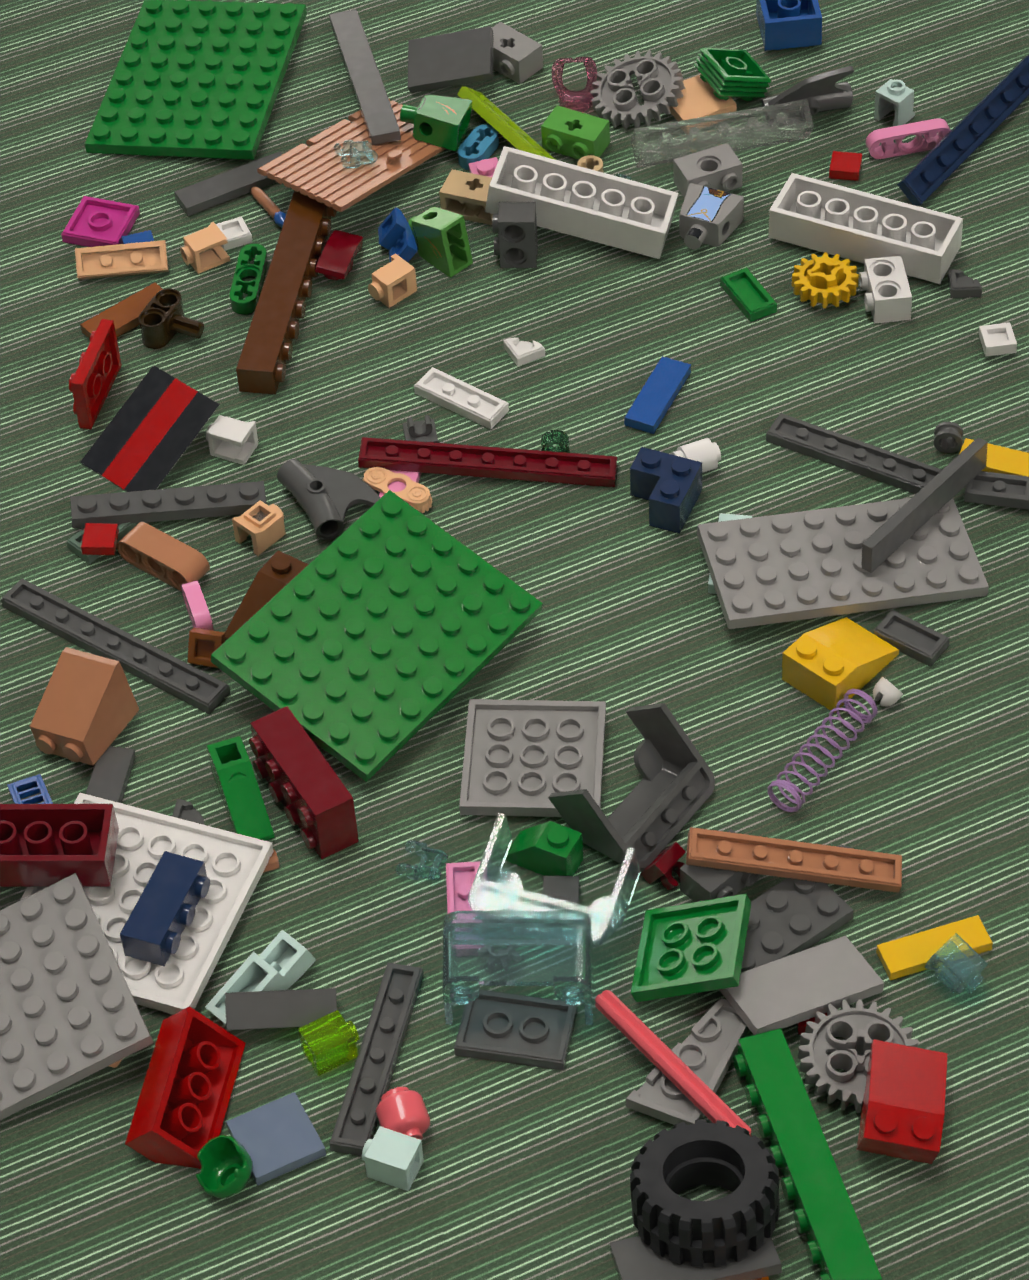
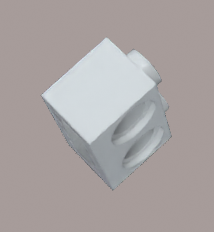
[859,255,912,324]

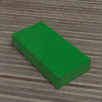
[720,267,777,322]

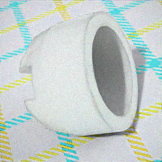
[873,677,903,707]

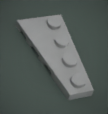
[626,998,749,1125]

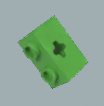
[541,105,610,159]

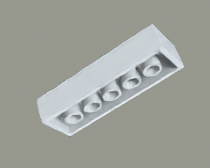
[485,146,678,259]
[769,173,963,284]

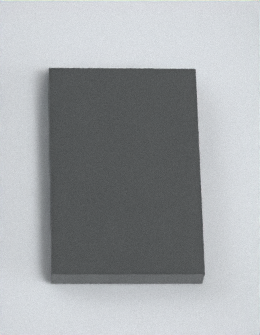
[408,26,493,93]
[454,988,578,1071]

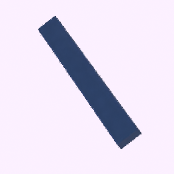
[897,55,1029,206]

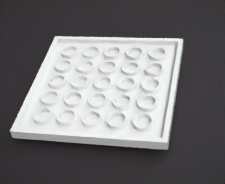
[20,793,274,1014]

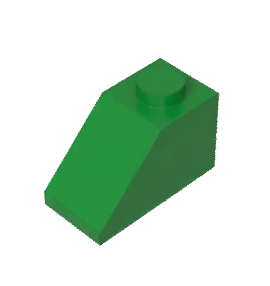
[504,821,583,876]

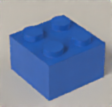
[756,0,822,51]

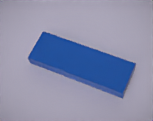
[624,356,691,434]

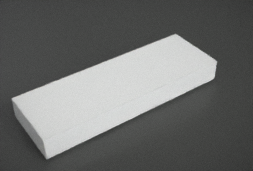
[414,367,509,429]

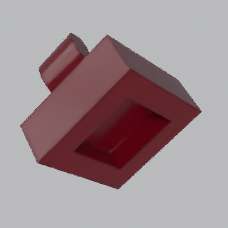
[641,842,686,890]

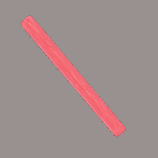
[595,990,752,1137]

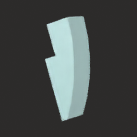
[205,930,316,1025]

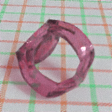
[551,57,598,112]

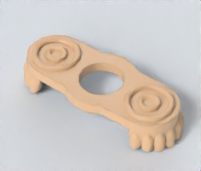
[363,467,433,513]

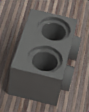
[492,202,538,268]

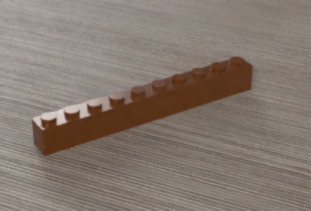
[236,190,337,395]

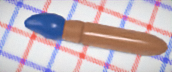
[251,186,286,228]

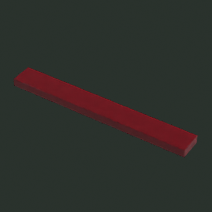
[358,437,617,487]

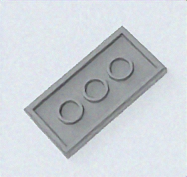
[719,936,884,1035]

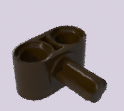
[139,288,204,349]

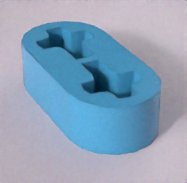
[458,124,499,170]

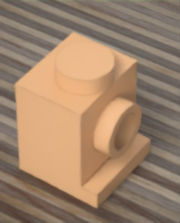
[368,253,417,308]

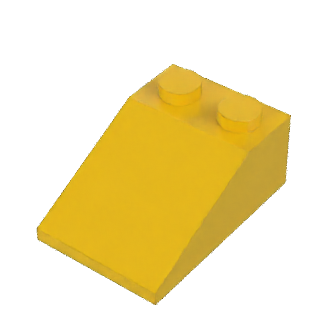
[782,617,899,713]

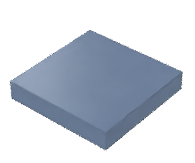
[226,1092,326,1186]

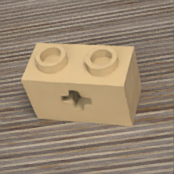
[439,169,493,225]

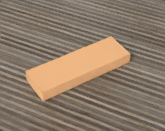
[75,240,169,280]

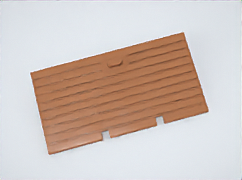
[257,98,464,212]

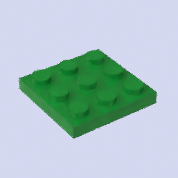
[631,894,751,1002]

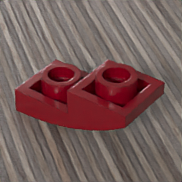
[315,230,364,280]

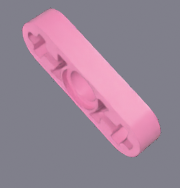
[865,118,951,159]

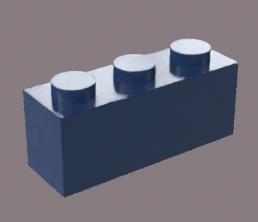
[120,851,210,966]

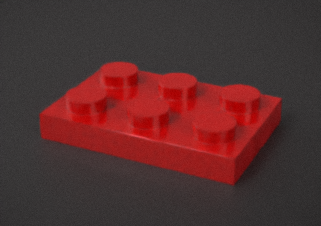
[69,319,122,430]

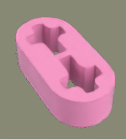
[181,581,214,631]

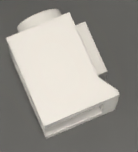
[206,415,258,465]

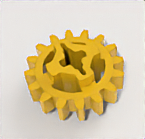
[792,252,859,308]

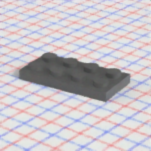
[741,878,854,972]

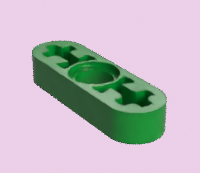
[230,244,268,314]

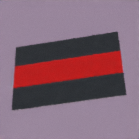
[80,365,220,492]

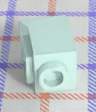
[874,79,915,126]

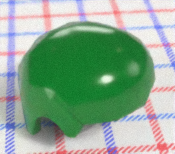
[196,1135,253,1198]

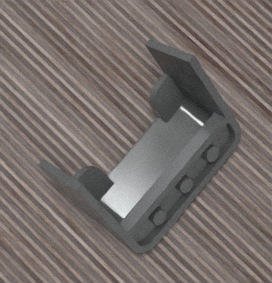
[548,703,715,869]

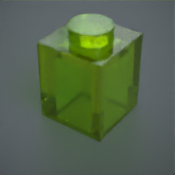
[298,1010,360,1076]

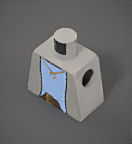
[679,183,744,250]

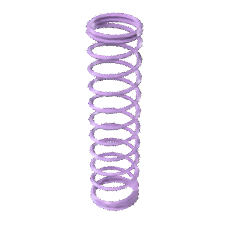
[768,689,877,812]

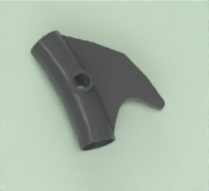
[762,66,854,124]
[277,459,381,540]

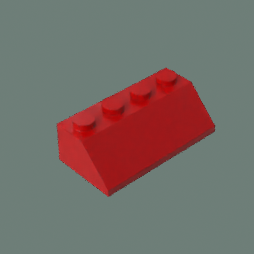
[125,1006,246,1169]

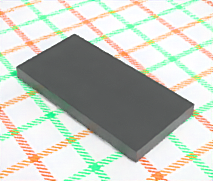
[610,1236,782,1280]

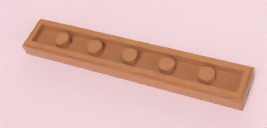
[686,827,902,893]

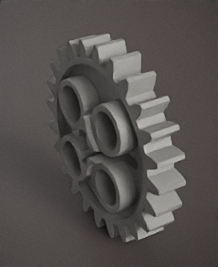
[590,51,685,129]
[798,999,919,1113]

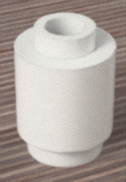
[671,438,721,473]

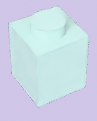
[362,1126,424,1191]

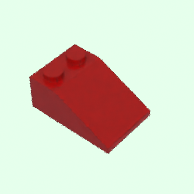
[856,1039,948,1164]

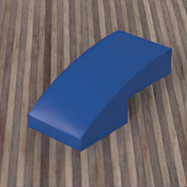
[378,207,417,262]

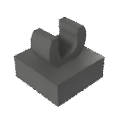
[403,415,438,443]

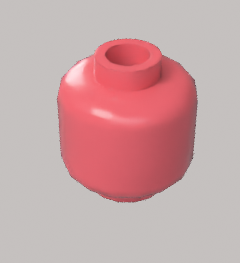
[376,1087,430,1140]

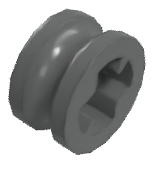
[933,422,963,453]

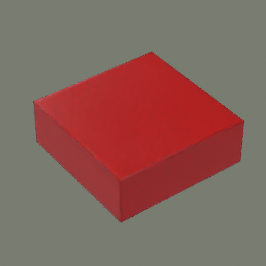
[829,151,862,181]
[81,523,119,555]

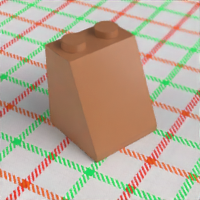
[29,647,139,766]

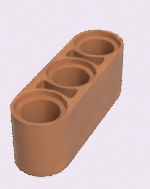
[117,522,210,591]

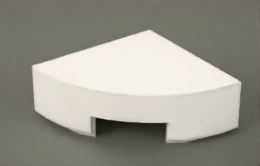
[503,338,545,367]

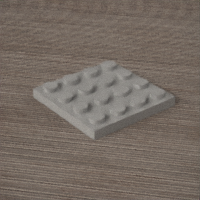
[459,699,606,817]

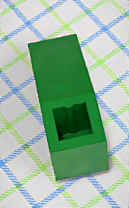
[207,736,275,841]

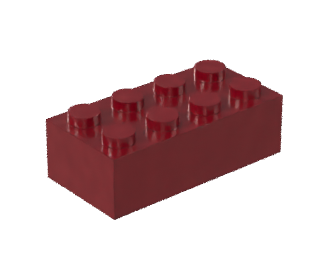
[249,706,359,859]
[0,804,119,887]

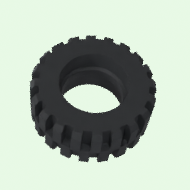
[630,1119,780,1268]

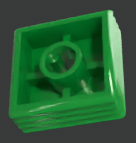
[694,48,772,101]

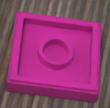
[61,196,140,247]

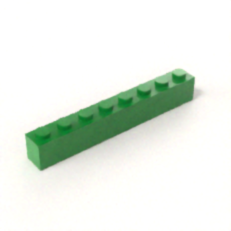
[733,1028,882,1280]

